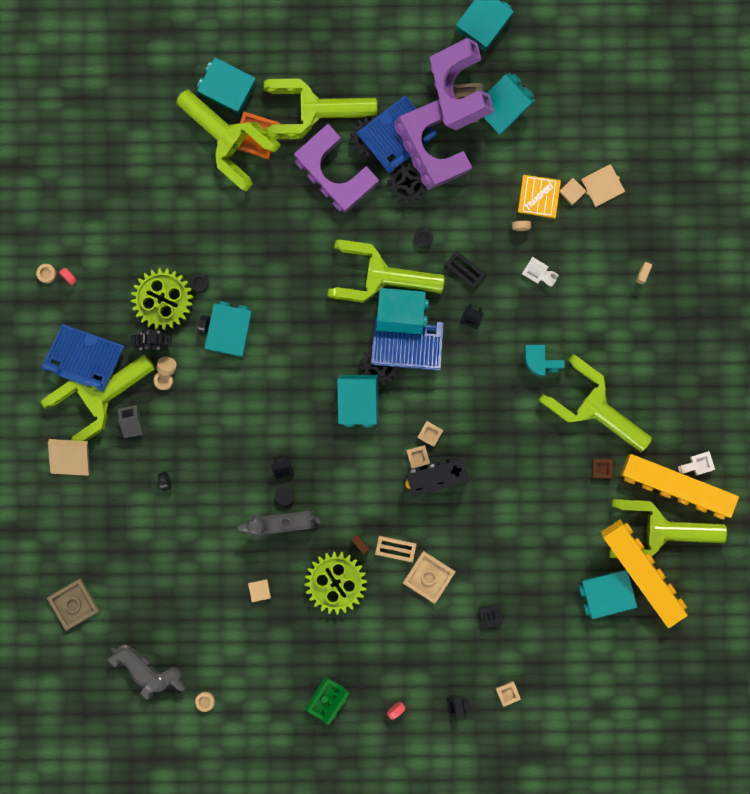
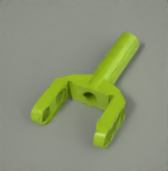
[263,79,377,139]
[176,89,280,191]
[327,240,445,303]
[40,354,155,441]
[538,354,652,453]
[610,499,727,558]

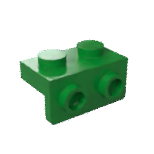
[305,676,349,725]

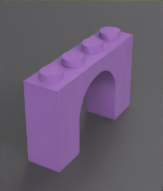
[430,38,494,130]
[394,100,472,190]
[294,124,379,213]

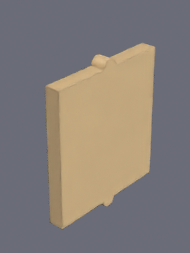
[581,164,625,207]

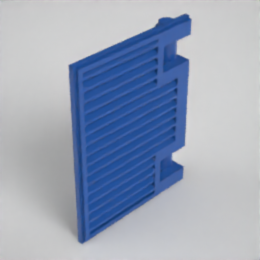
[357,95,437,173]
[371,317,444,371]
[41,324,125,392]

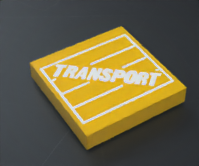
[518,175,561,219]

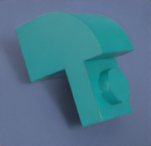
[524,345,565,377]

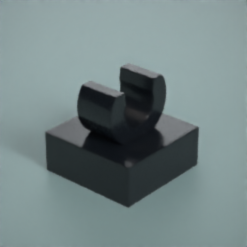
[460,304,484,330]
[271,455,294,480]
[479,604,502,628]
[447,696,471,718]

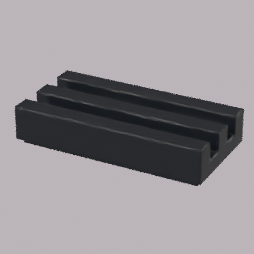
[444,250,486,290]

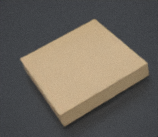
[48,439,90,476]
[403,551,456,604]

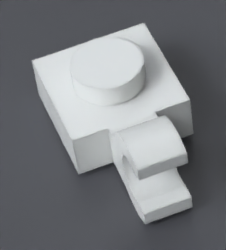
[522,257,559,287]
[678,451,715,475]

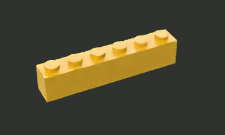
[620,454,739,520]
[601,519,688,629]

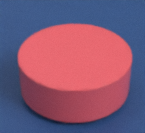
[59,268,77,286]
[386,701,406,720]

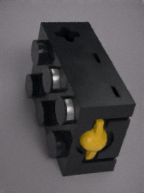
[405,456,469,497]

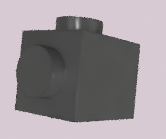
[118,405,143,438]

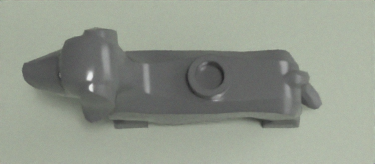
[238,510,321,539]
[108,644,186,700]

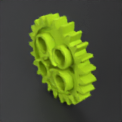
[131,268,194,330]
[304,551,367,615]

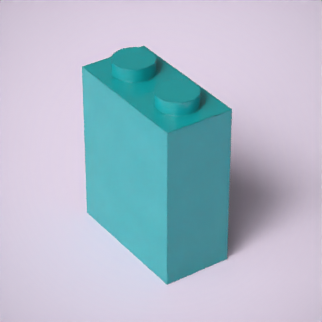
[455,0,514,52]
[197,57,257,116]
[484,73,536,135]
[376,288,429,334]
[205,301,253,357]
[337,375,379,427]
[578,569,637,619]

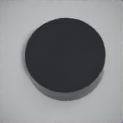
[414,229,433,248]
[190,273,209,293]
[197,315,210,335]
[158,471,172,492]
[275,486,294,505]

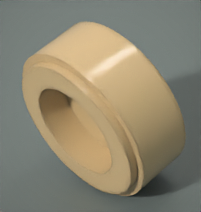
[512,221,531,231]
[36,264,57,283]
[157,357,176,376]
[154,372,174,390]
[195,692,215,712]

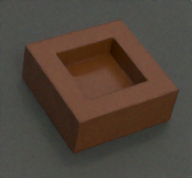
[592,459,613,478]
[351,534,369,554]

